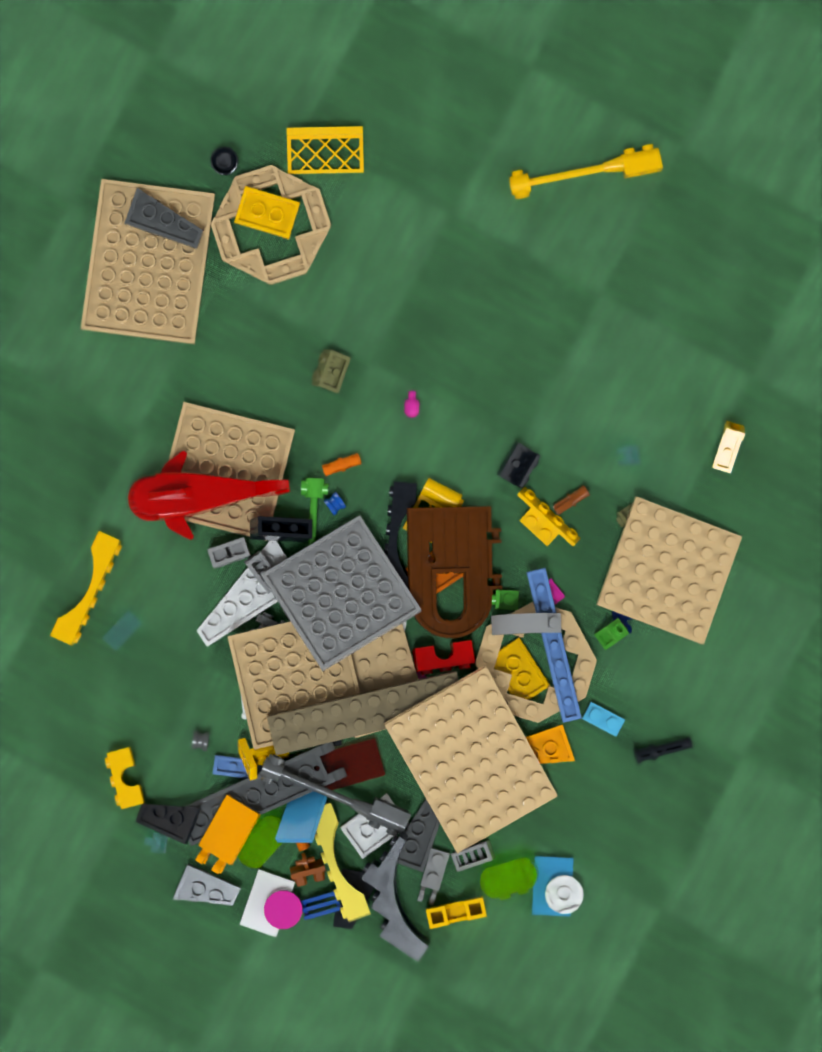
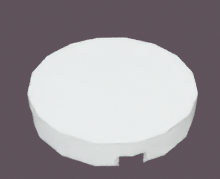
[545,875,584,914]

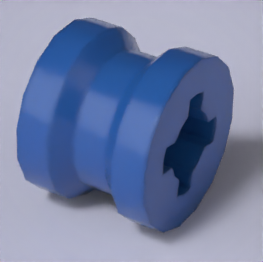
[323,492,346,516]

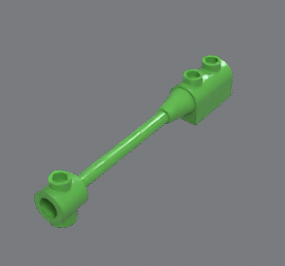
[301,478,328,546]

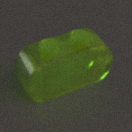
[238,815,282,868]
[480,857,539,901]

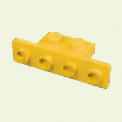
[517,487,581,547]

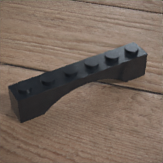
[384,481,417,588]

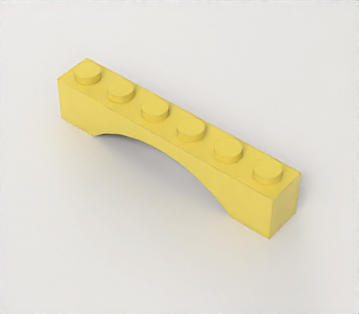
[315,803,371,922]

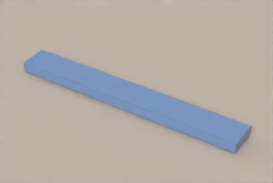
[526,568,582,723]

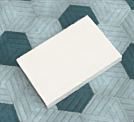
[340,793,409,859]
[240,869,295,937]

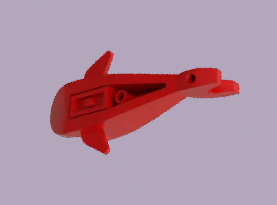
[128,451,290,540]

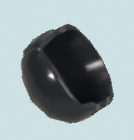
[210,146,239,176]

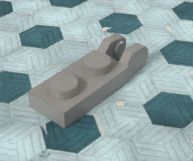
[417,848,450,905]

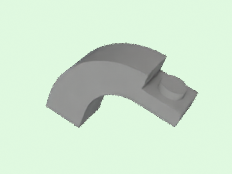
[491,613,561,635]

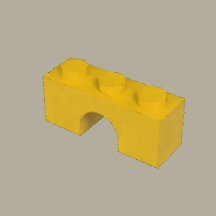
[105,747,145,809]
[426,896,487,929]

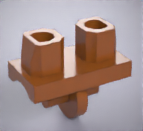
[290,853,326,887]

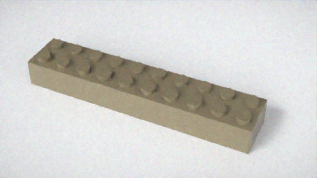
[267,671,458,755]

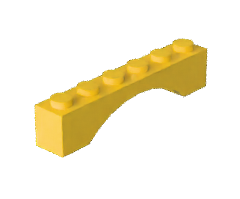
[50,531,122,646]

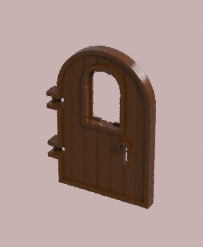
[407,506,502,638]

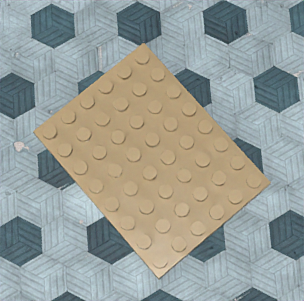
[81,179,215,345]
[384,666,558,854]

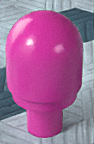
[404,391,420,418]

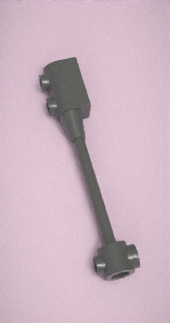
[259,754,411,836]

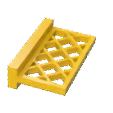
[286,126,364,174]

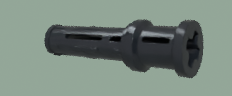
[633,736,693,765]

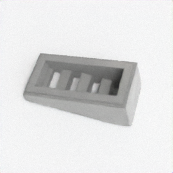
[244,551,272,594]
[451,840,495,872]

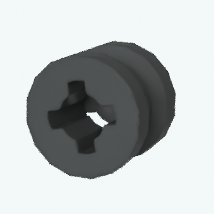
[191,730,210,752]

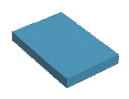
[275,791,327,843]
[532,856,573,917]

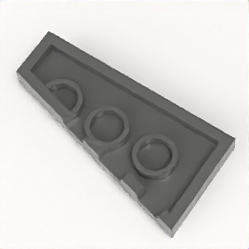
[125,188,203,249]
[398,799,440,872]

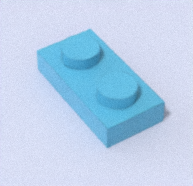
[582,702,625,737]

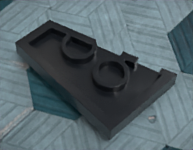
[135,804,201,844]
[333,869,374,930]

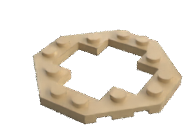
[211,165,331,285]
[475,602,597,723]

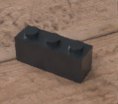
[250,516,312,542]

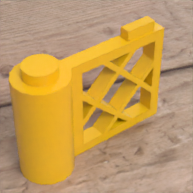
[403,478,464,543]

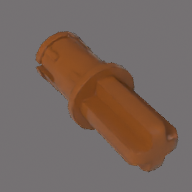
[553,485,590,515]

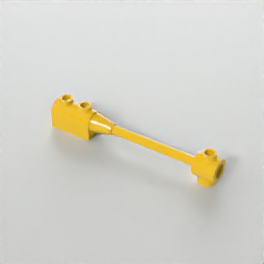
[509,144,663,199]

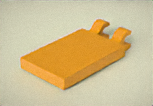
[195,795,261,874]

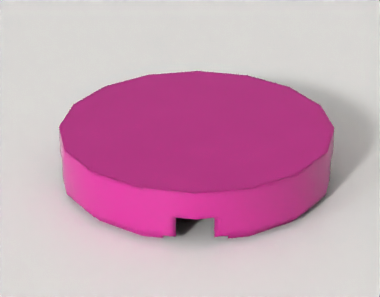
[264,890,302,929]

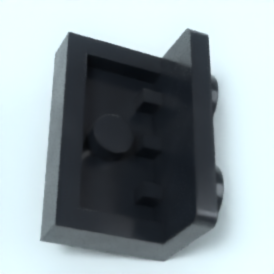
[497,442,541,488]

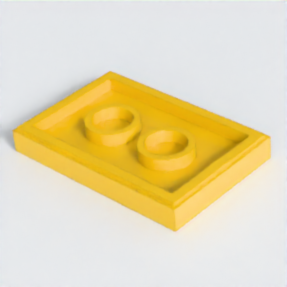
[234,186,300,239]
[494,638,550,700]

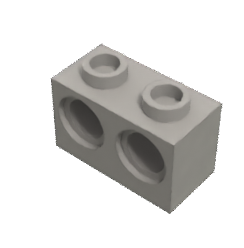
[207,537,251,569]

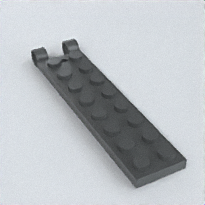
[184,742,348,846]

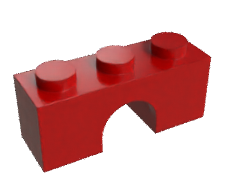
[412,640,475,675]

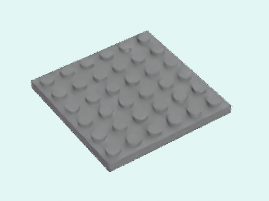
[261,515,421,672]

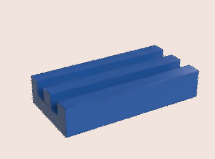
[301,892,342,920]

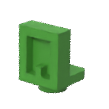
[492,590,519,610]
[594,618,629,650]

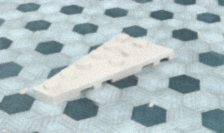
[197,541,288,647]

